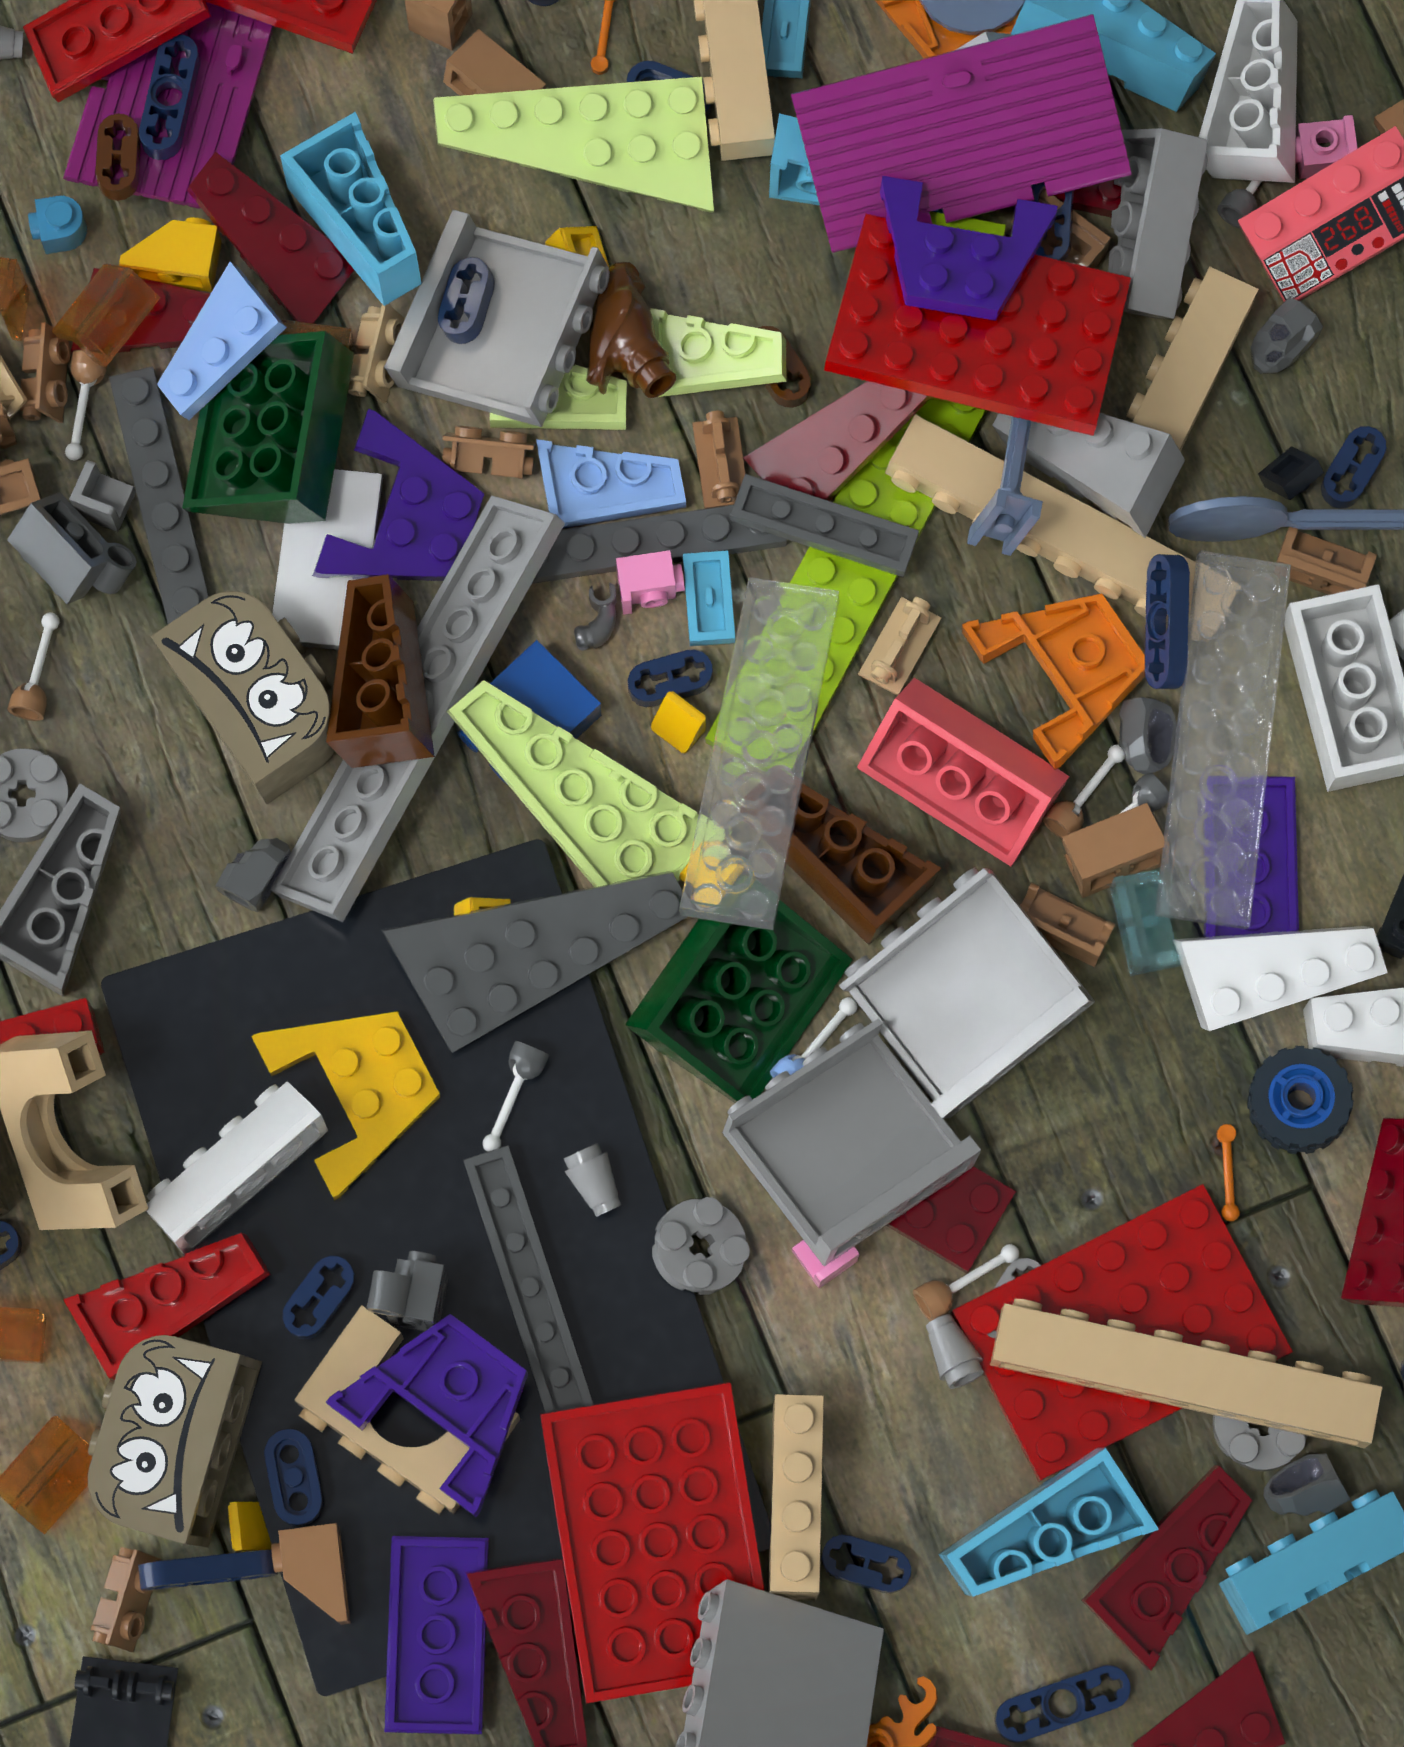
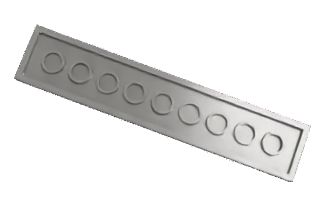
[270,495,565,922]

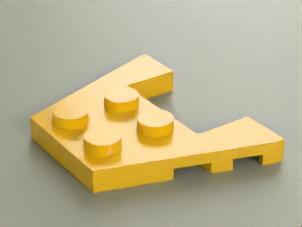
[251,1012,440,1200]

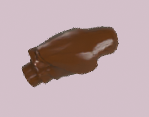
[586,262,676,398]

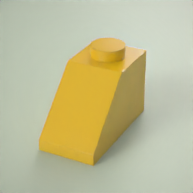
[119,217,222,292]

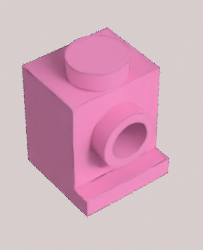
[1295,115,1358,179]
[616,550,685,615]

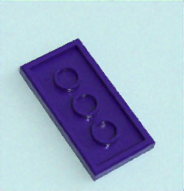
[1201,776,1299,938]
[384,1536,489,1735]

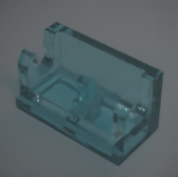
[1110,870,1181,976]

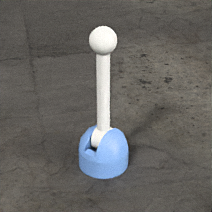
[770,997,857,1078]

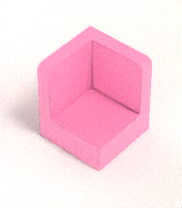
[792,1240,859,1289]

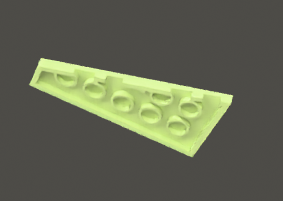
[433,77,714,213]
[446,680,732,887]

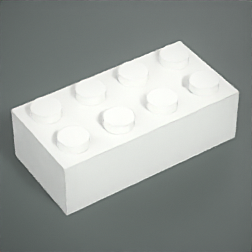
[1282,584,1404,792]

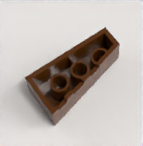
[326,574,435,768]
[739,768,942,945]

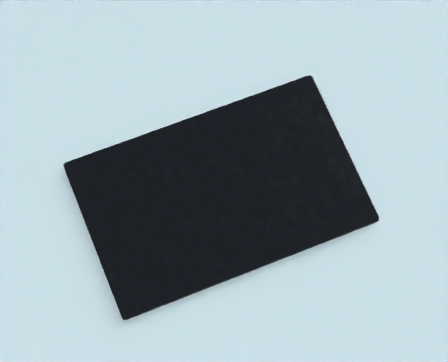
[101,839,771,1697]

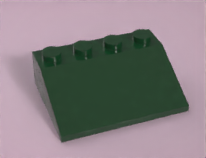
[182,331,354,524]
[625,876,853,1103]

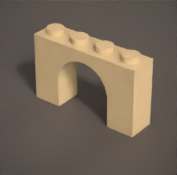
[0,1031,148,1230]
[295,1305,520,1515]
[768,1394,824,1601]

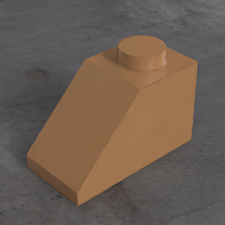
[271,1523,351,1625]

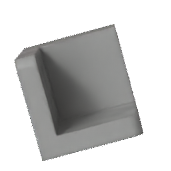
[69,460,136,532]

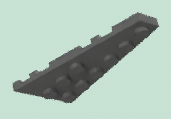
[382,871,695,1053]

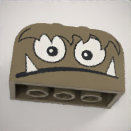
[151,591,334,804]
[88,1335,262,1548]

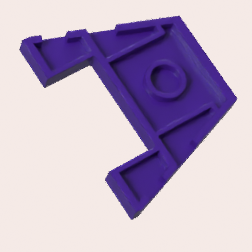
[880,176,1058,321]
[312,409,484,581]
[326,1314,528,1517]

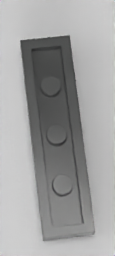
[730,474,919,577]

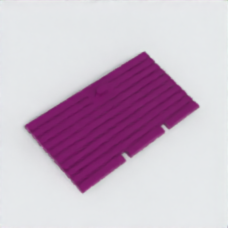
[63,2,274,209]
[791,14,1132,253]

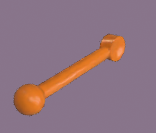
[591,0,616,75]
[1216,1124,1240,1222]

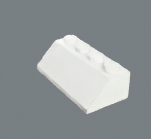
[146,1081,328,1255]

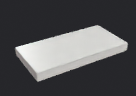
[272,469,383,650]

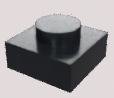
[1258,446,1324,500]

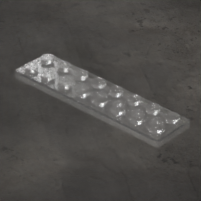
[1155,550,1291,929]
[679,577,839,930]

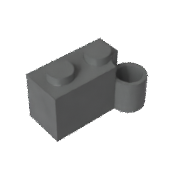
[7,492,137,604]
[366,1251,449,1332]

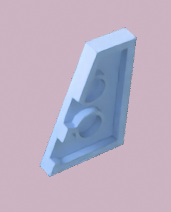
[157,262,287,420]
[536,439,686,529]

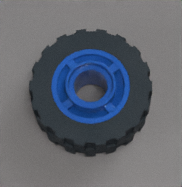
[1247,1046,1354,1154]

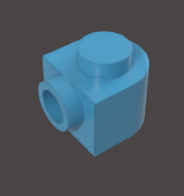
[28,196,87,254]

